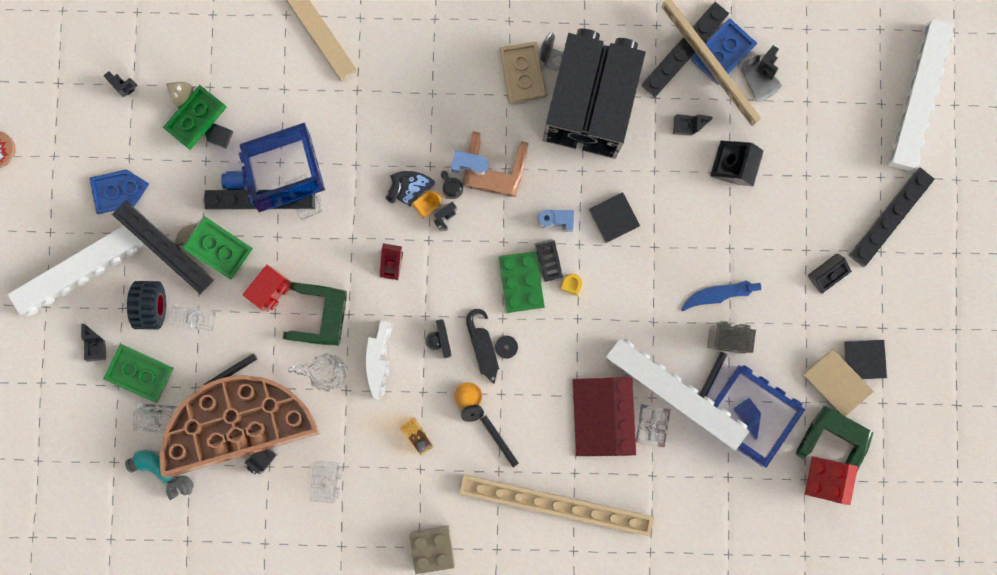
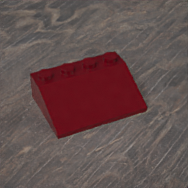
[572,377,636,456]

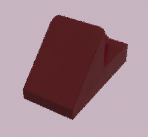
[379,243,403,280]

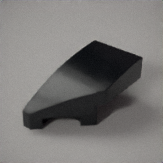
[673,114,713,136]
[205,123,233,149]
[81,324,106,362]

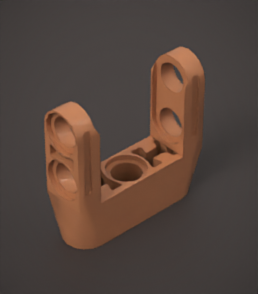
[463,131,529,197]

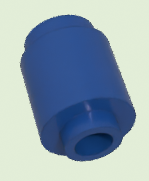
[221,171,251,190]

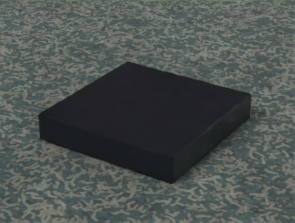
[589,192,640,243]
[844,340,887,379]

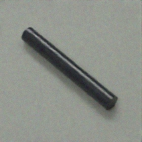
[699,352,727,398]
[204,353,258,385]
[480,415,519,467]

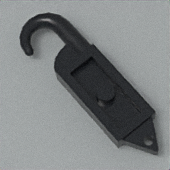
[466,309,500,384]

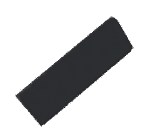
[808,254,852,294]

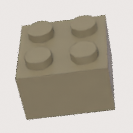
[409,526,455,574]

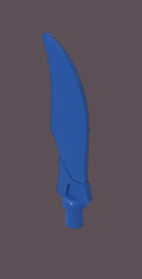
[681,280,761,311]

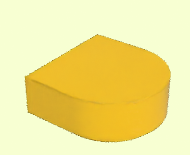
[560,274,582,296]

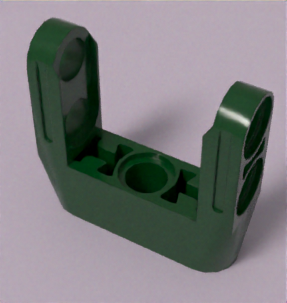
[282,282,347,346]
[796,406,874,471]

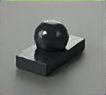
[425,319,452,359]

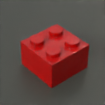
[242,264,291,312]
[804,456,858,505]

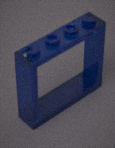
[239,122,325,213]
[713,365,806,468]

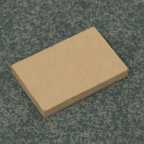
[500,41,546,104]
[803,348,874,416]

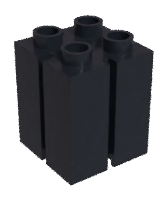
[542,28,646,159]

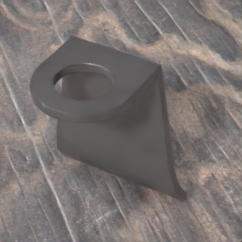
[539,32,563,71]
[741,54,782,102]

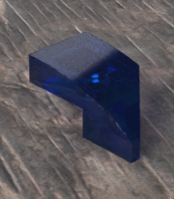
[733,398,761,440]

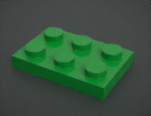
[163,84,227,150]
[181,216,253,280]
[499,251,545,313]
[103,344,174,403]

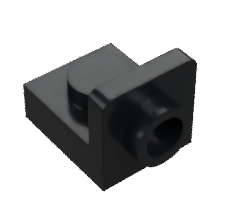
[756,45,779,80]
[103,71,138,97]
[434,201,457,232]
[244,449,277,475]

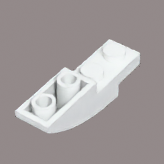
[366,320,392,399]

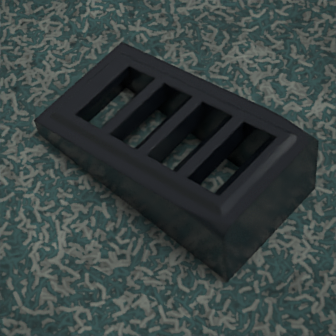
[535,239,563,282]

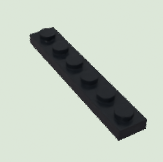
[641,1,729,98]
[848,167,935,267]
[204,189,315,210]
[111,200,214,294]

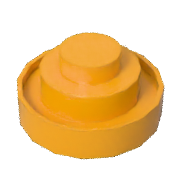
[454,382,482,409]

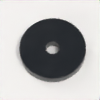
[495,336,518,359]
[461,405,484,422]

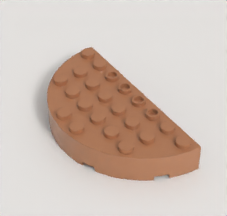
[160,375,320,478]

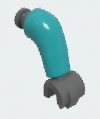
[125,450,194,500]

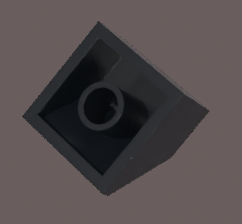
[710,140,764,187]

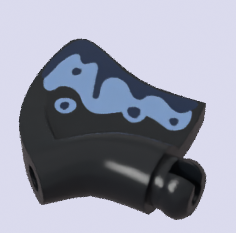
[385,171,435,207]

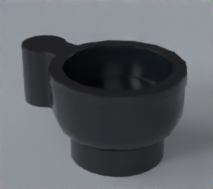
[441,171,463,199]

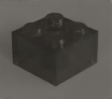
[707,321,756,354]

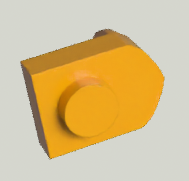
[411,191,441,219]

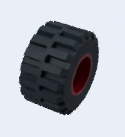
[127,281,166,330]

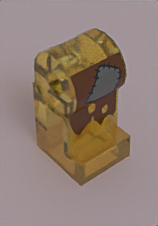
[400,417,434,456]

